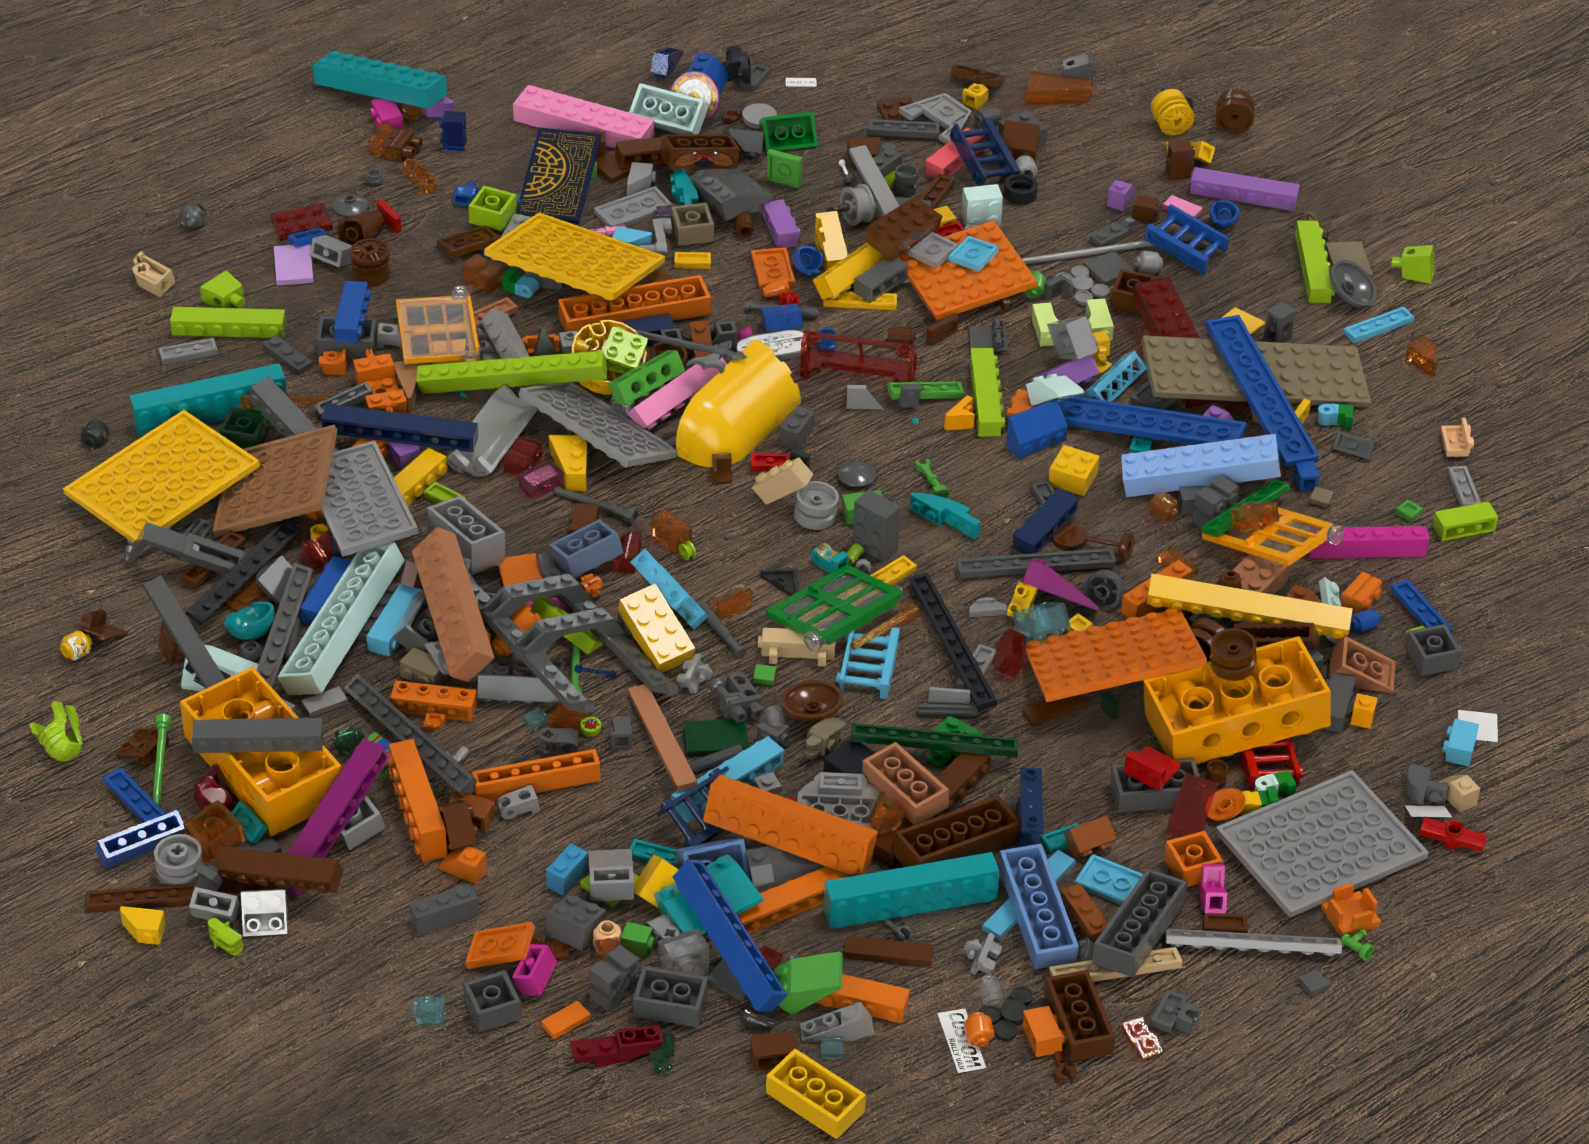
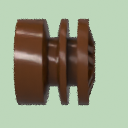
[350,238,391,287]

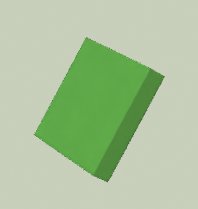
[767,149,803,189]

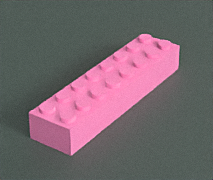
[513,85,655,149]

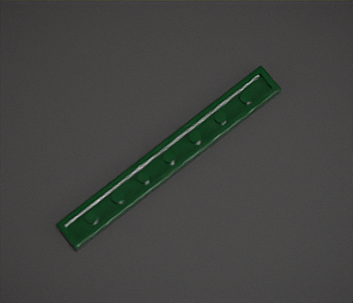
[850,723,1018,757]

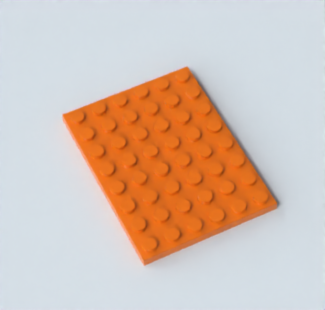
[1023,608,1208,702]

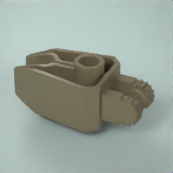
[803,717,847,760]

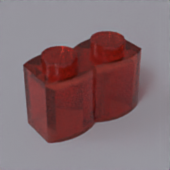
[503,437,543,477]

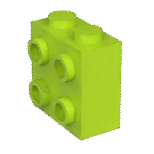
[603,327,648,374]

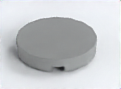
[742,103,777,129]

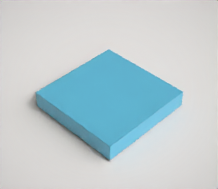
[948,236,999,272]

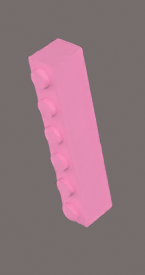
[628,355,727,430]

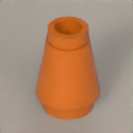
[762,278,790,298]

